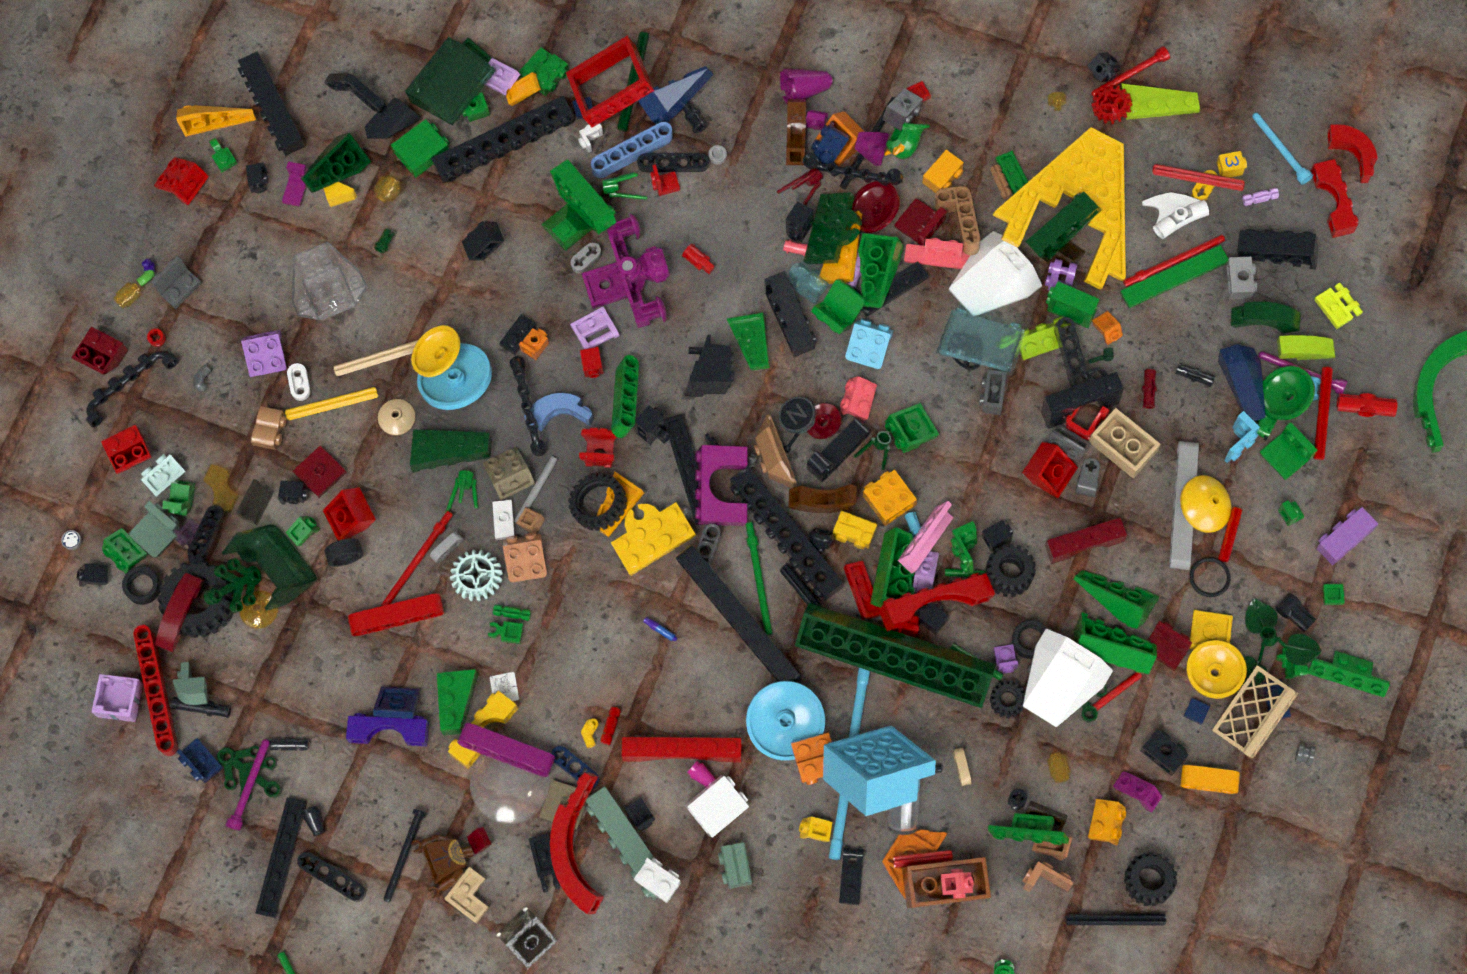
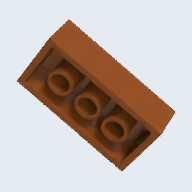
[902,857,991,909]

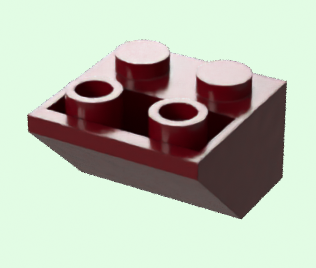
[71,326,128,375]

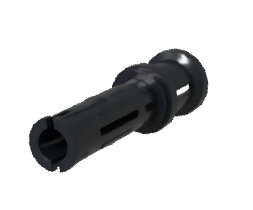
[682,101,708,133]

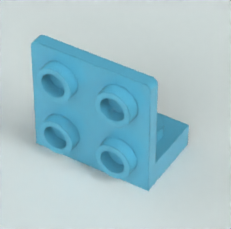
[1224,411,1260,463]

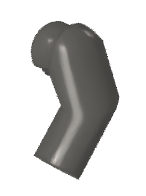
[193,364,211,392]

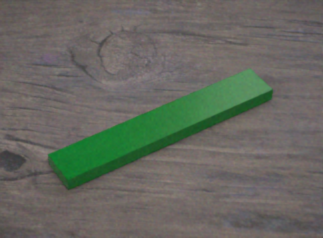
[1120,245,1228,309]

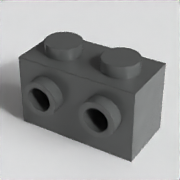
[979,370,1007,415]

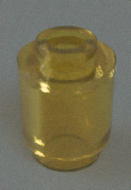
[113,282,141,309]
[1047,752,1071,783]

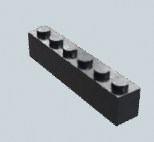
[237,51,305,156]

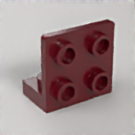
[894,199,947,246]
[1147,621,1192,671]

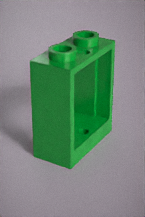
[1046,281,1100,329]

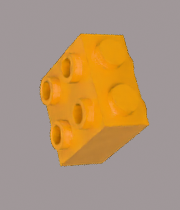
[863,469,917,526]

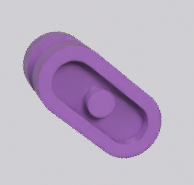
[1045,259,1078,290]

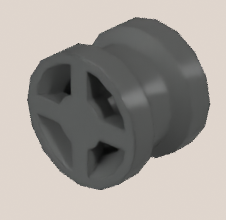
[1295,743,1316,766]

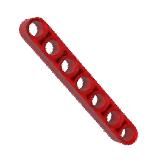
[133,625,178,756]

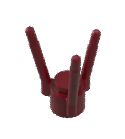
[777,168,823,206]

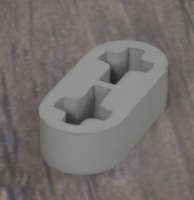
[570,243,602,273]
[430,532,463,563]

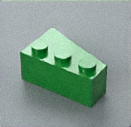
[437,669,478,736]

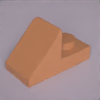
[1032,837,1072,861]

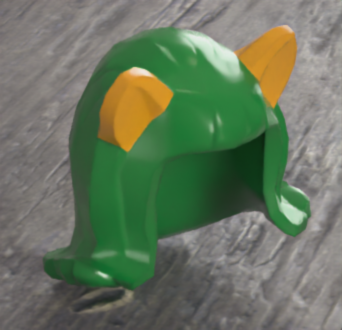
[884,122,930,159]

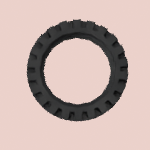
[568,472,627,531]

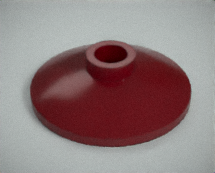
[805,403,841,439]

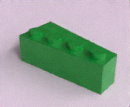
[870,527,915,608]

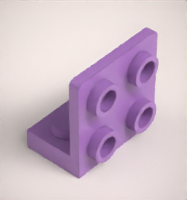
[241,330,287,377]

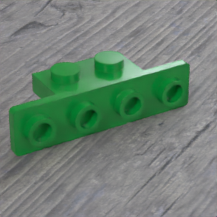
[1308,651,1390,697]
[988,813,1069,845]

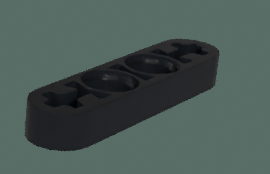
[637,153,709,172]
[187,505,224,564]
[297,852,366,902]

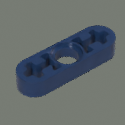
[551,746,600,790]

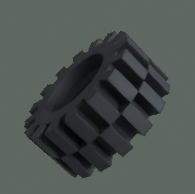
[990,680,1025,718]

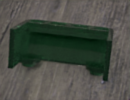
[222,524,317,611]

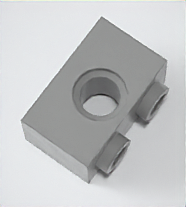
[1226,257,1257,299]

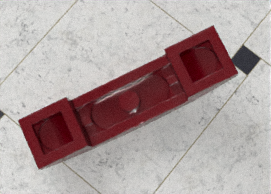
[155,573,204,652]

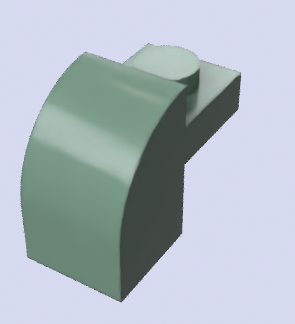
[173,662,207,705]

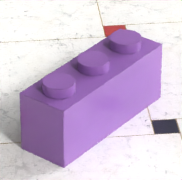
[1317,507,1378,566]

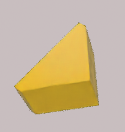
[324,182,357,207]

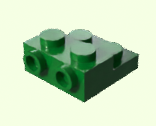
[518,47,569,96]
[885,403,939,453]

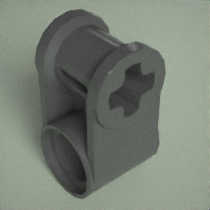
[1075,458,1100,497]

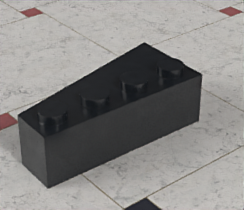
[1237,229,1319,270]
[764,271,817,357]

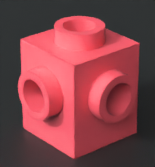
[941,869,974,899]

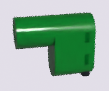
[1257,413,1277,441]

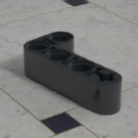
[1054,317,1108,387]
[807,418,872,482]

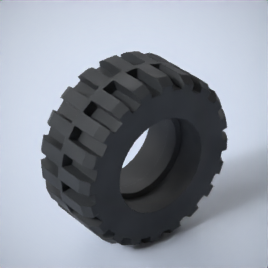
[157,561,236,638]

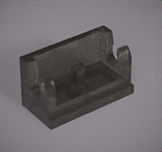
[236,479,274,525]

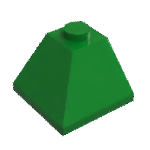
[541,204,592,251]

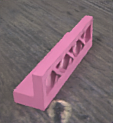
[898,501,953,574]

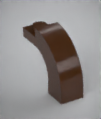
[786,99,806,165]
[788,484,856,513]

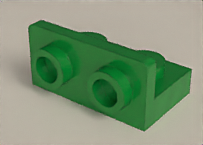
[102,528,147,574]

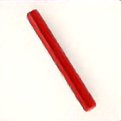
[1152,164,1245,191]
[1314,367,1333,460]

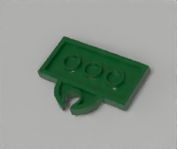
[804,192,862,265]

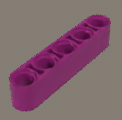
[457,723,555,777]

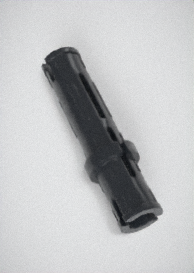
[171,697,231,718]

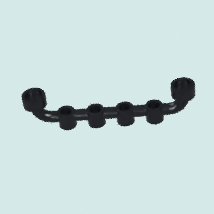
[803,153,903,186]
[86,351,179,427]
[510,356,547,457]

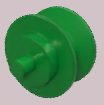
[994,959,1014,974]

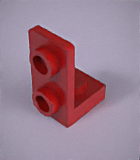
[650,164,680,196]

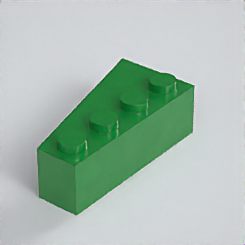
[550,159,617,235]
[1074,612,1157,675]

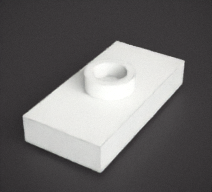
[492,500,515,540]

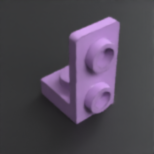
[913,551,939,592]

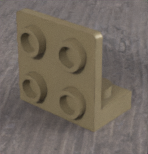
[482,447,535,500]

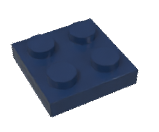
[373,686,420,719]

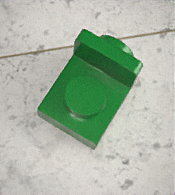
[1278,500,1304,526]
[285,516,320,546]

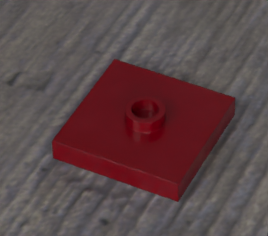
[292,446,347,498]

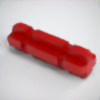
[600,707,621,745]

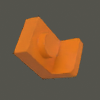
[1092,311,1123,345]

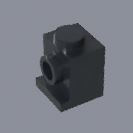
[246,162,268,193]
[278,480,309,505]

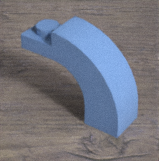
[524,393,594,432]

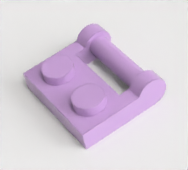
[570,307,620,349]

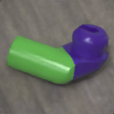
[136,259,155,287]

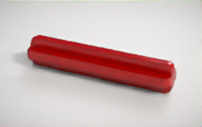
[1218,507,1242,562]
[893,850,953,868]

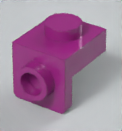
[806,110,828,130]

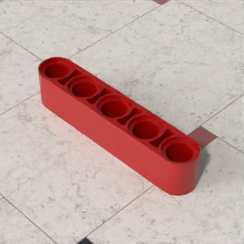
[348,593,444,636]

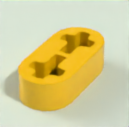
[1191,170,1217,201]

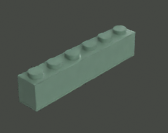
[585,787,658,901]

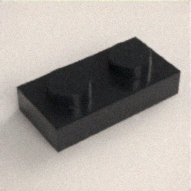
[499,314,537,355]

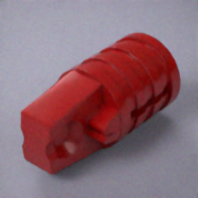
[682,243,714,275]

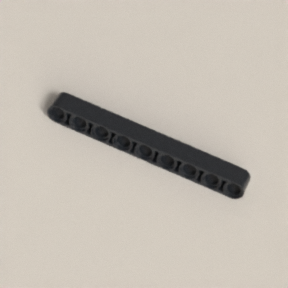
[675,545,801,682]

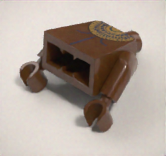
[411,834,473,898]

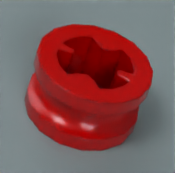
[147,329,166,347]

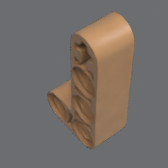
[935,186,980,255]

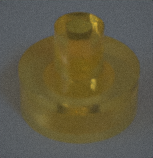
[1047,92,1066,111]

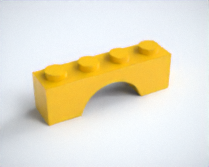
[448,690,518,769]

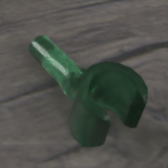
[1088,348,1114,364]

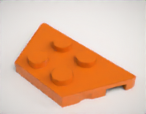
[882,828,947,899]

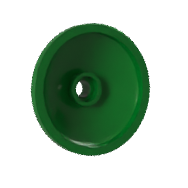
[1263,366,1315,421]

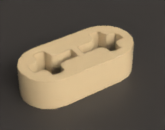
[953,748,971,786]

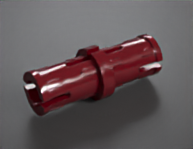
[1142,369,1157,409]

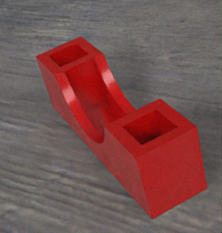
[1310,159,1358,238]

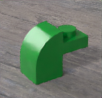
[162,480,195,516]

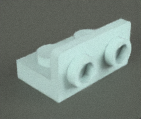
[140,454,185,497]

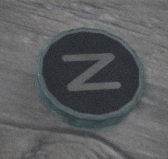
[779,397,816,434]

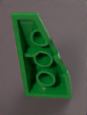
[858,233,904,308]
[1074,570,1159,629]

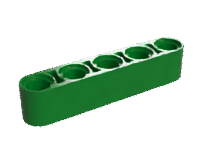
[611,355,639,438]

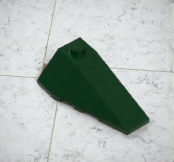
[301,133,371,193]

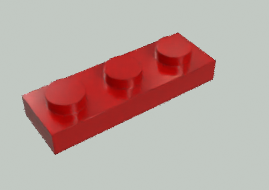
[843,561,881,620]

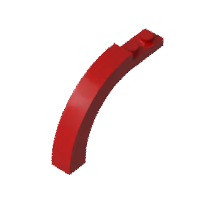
[550,772,604,915]

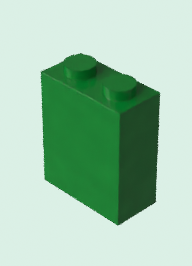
[391,119,450,178]

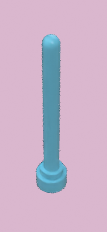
[1252,113,1313,185]

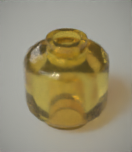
[373,175,401,203]

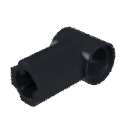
[1275,593,1316,632]

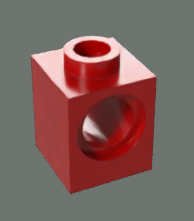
[580,347,604,378]

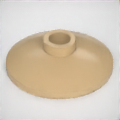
[378,399,416,436]

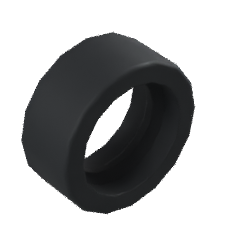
[324,538,363,567]
[122,566,161,605]
[1012,620,1047,659]

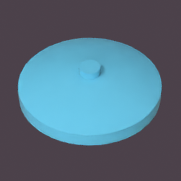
[417,343,492,410]
[746,681,825,761]

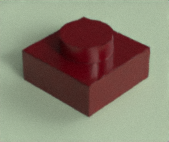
[467,827,492,854]

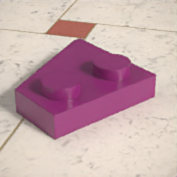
[855,132,889,166]

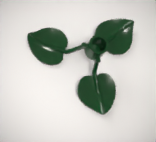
[1241,598,1321,688]

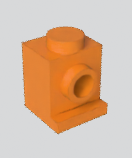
[519,328,549,360]

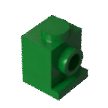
[460,92,490,122]

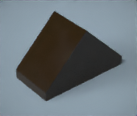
[1054,242,1085,268]

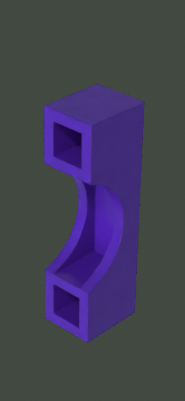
[346,713,429,747]

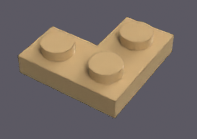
[444,867,489,924]

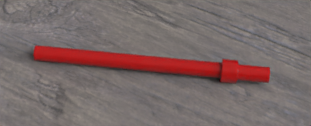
[1123,235,1225,287]
[381,511,453,606]

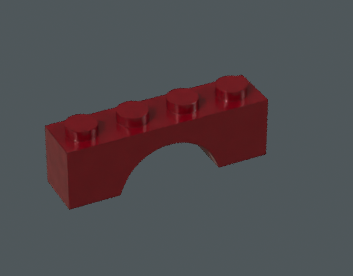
[1045,518,1127,564]

